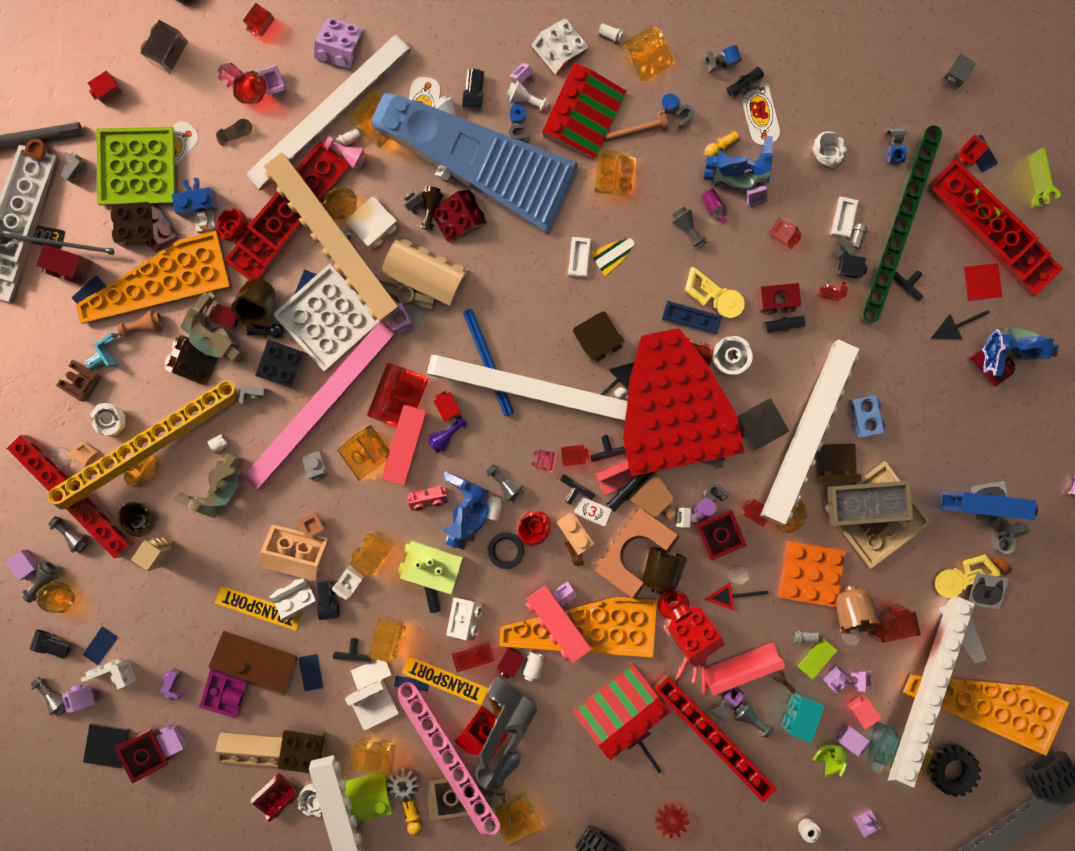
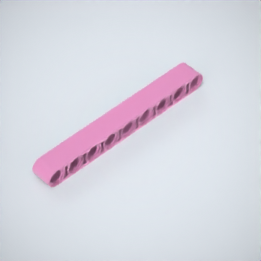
[396,682,500,836]

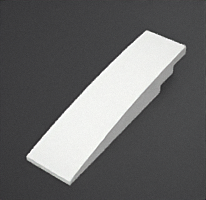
[0,145,57,303]

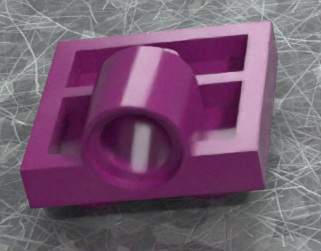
[199,670,247,718]

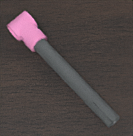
[0,122,83,148]

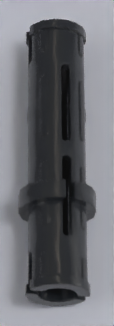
[606,472,654,512]

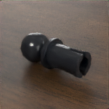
[246,323,284,338]

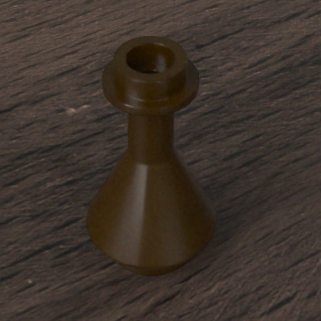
[420,186,443,231]

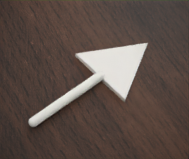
[391,307,429,333]

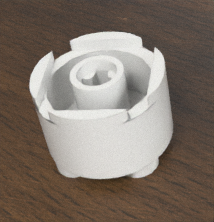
[711,336,753,376]

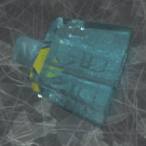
[868,722,901,773]

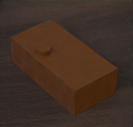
[208,630,298,696]

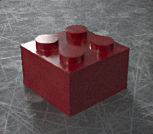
[36,244,92,284]
[694,509,747,561]
[114,727,169,784]

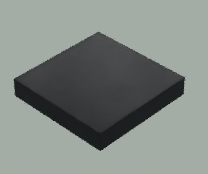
[83,723,129,768]

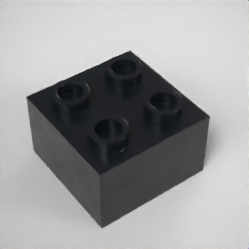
[255,339,308,389]

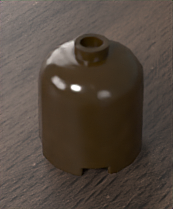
[231,279,277,327]
[643,547,687,595]

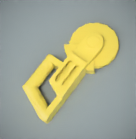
[685,267,745,318]
[935,554,1001,598]

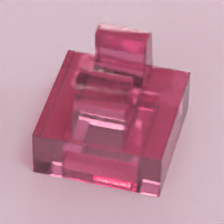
[218,62,245,88]
[531,449,555,471]

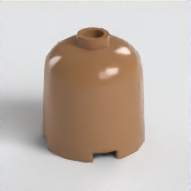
[836,586,880,634]

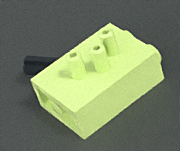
[398,541,464,613]

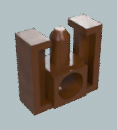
[56,360,100,402]

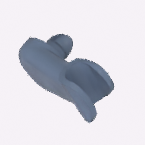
[493,752,521,788]

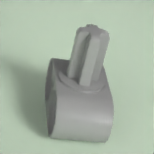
[987,518,1030,554]

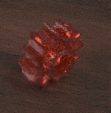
[655,802,690,839]

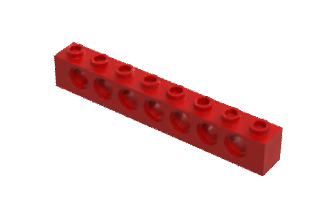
[7,435,134,559]
[652,673,777,803]

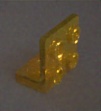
[620,25,674,82]

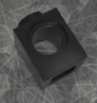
[837,254,868,279]

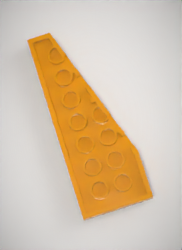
[76,231,231,324]
[499,596,657,657]
[903,674,1069,756]

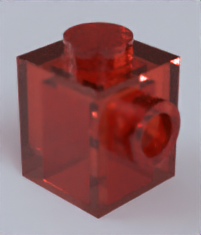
[243,2,274,37]

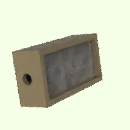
[827,481,913,526]

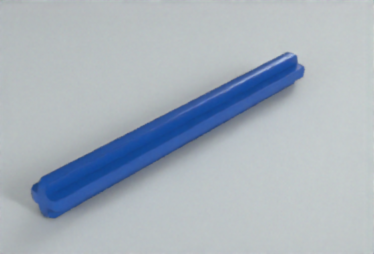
[463,309,514,416]

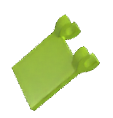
[1028,148,1061,207]

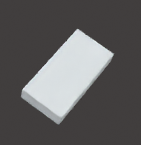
[831,197,859,239]
[568,237,591,277]

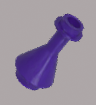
[428,416,468,453]

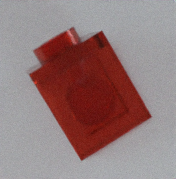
[769,217,802,249]
[816,280,848,302]

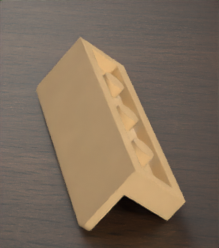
[215,733,282,768]

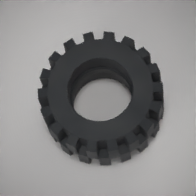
[926,744,981,797]
[1022,751,1075,798]
[575,826,626,851]

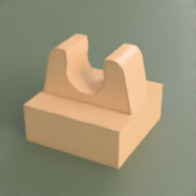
[69,441,98,467]

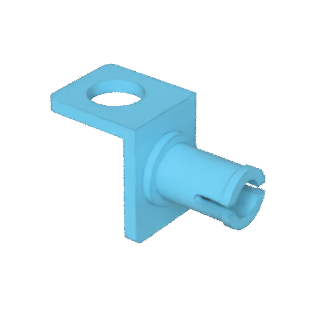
[85,333,120,371]

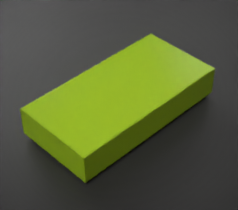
[797,637,838,680]

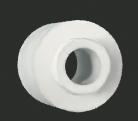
[485,495,503,525]
[522,652,545,682]
[798,819,821,843]

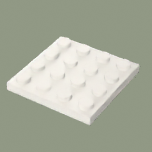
[273,264,380,372]

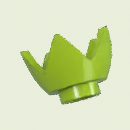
[813,744,848,777]

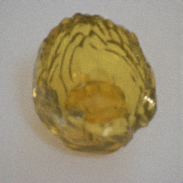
[323,187,358,220]
[123,455,157,487]
[776,499,807,533]
[36,581,75,614]

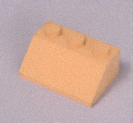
[260,524,328,581]

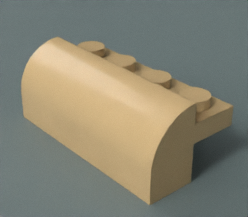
[380,237,469,306]

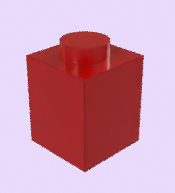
[87,70,122,103]
[433,391,462,422]

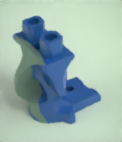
[703,136,773,189]
[982,328,1059,376]

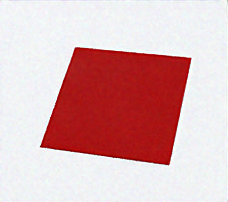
[964,263,1002,301]

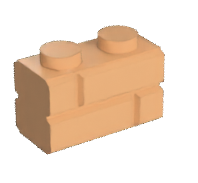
[557,512,594,555]

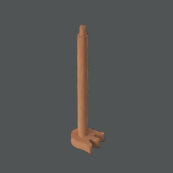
[604,110,669,141]

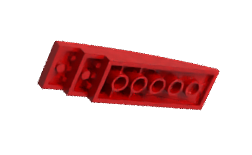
[224,141,350,280]
[928,159,1063,297]

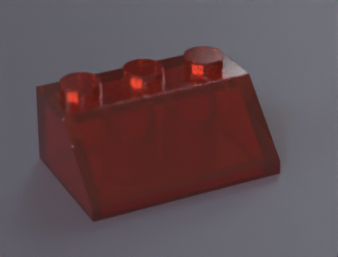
[367,362,428,427]
[868,604,921,643]

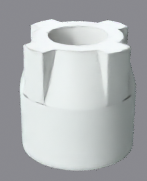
[207,435,229,454]

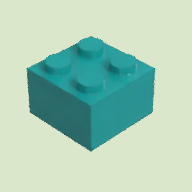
[782,692,825,743]

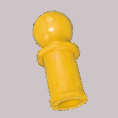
[705,131,740,156]
[402,798,422,836]

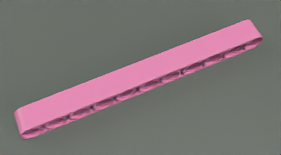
[243,322,396,490]

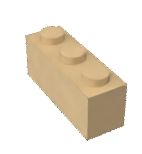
[131,537,175,571]

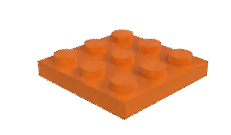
[779,541,846,607]

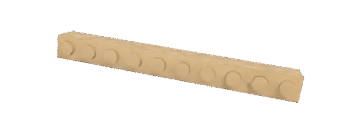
[264,152,400,323]

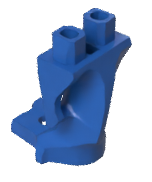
[443,472,489,550]

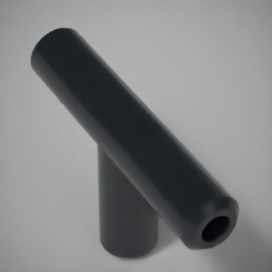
[893,270,923,301]
[590,435,625,462]
[560,475,595,505]
[333,638,372,663]

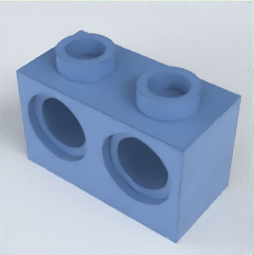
[849,395,885,438]

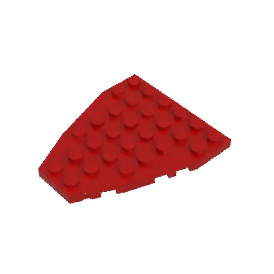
[623,328,745,476]

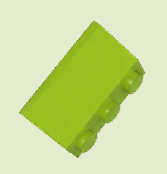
[345,771,394,822]

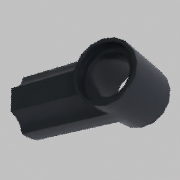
[462,69,484,109]
[317,581,339,620]
[29,629,71,659]

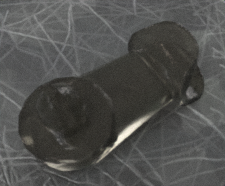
[216,119,252,146]

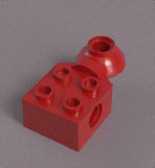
[658,590,725,667]

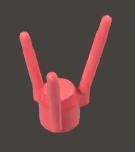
[674,657,707,695]

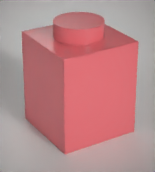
[849,697,881,729]

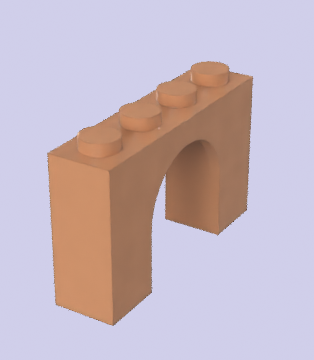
[595,508,680,599]

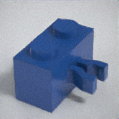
[172,177,218,217]

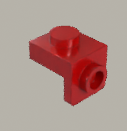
[958,134,989,166]

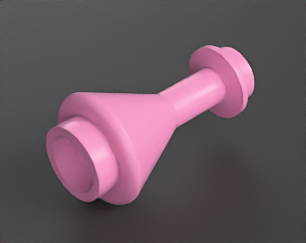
[324,136,367,169]

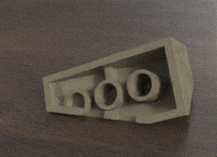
[428,779,510,822]

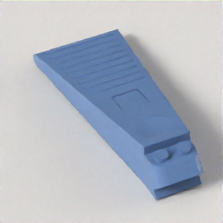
[372,93,578,233]

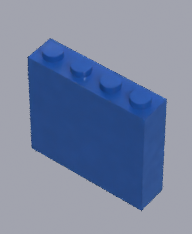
[940,491,1038,520]

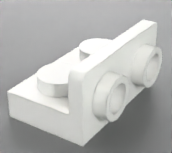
[270,578,318,621]
[446,597,483,640]

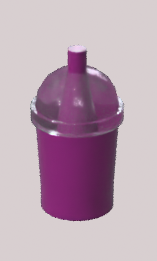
[701,188,727,224]

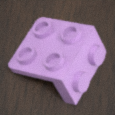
[314,18,363,69]

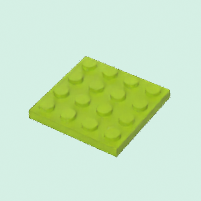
[96,126,176,206]

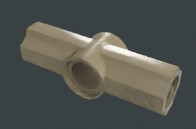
[380,280,436,310]

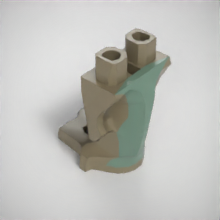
[181,292,245,364]
[173,453,242,518]

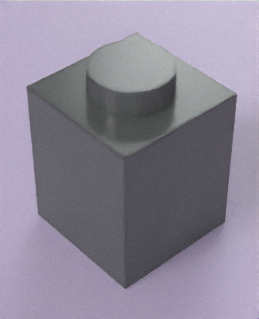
[943,53,977,87]

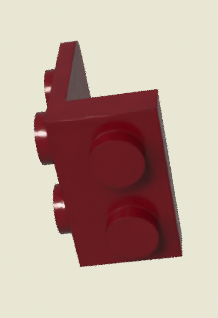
[433,189,487,242]

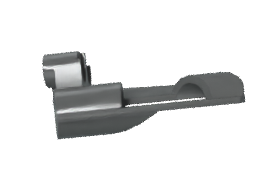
[475,677,537,790]

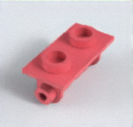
[408,486,449,511]

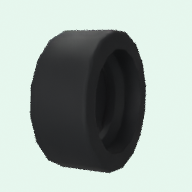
[488,532,524,569]

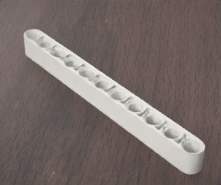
[246,35,411,190]
[427,355,627,422]

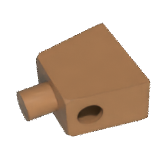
[629,474,676,520]

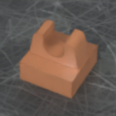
[298,512,325,538]

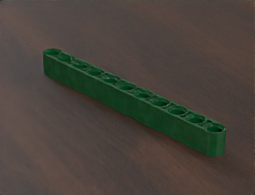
[859,125,942,325]

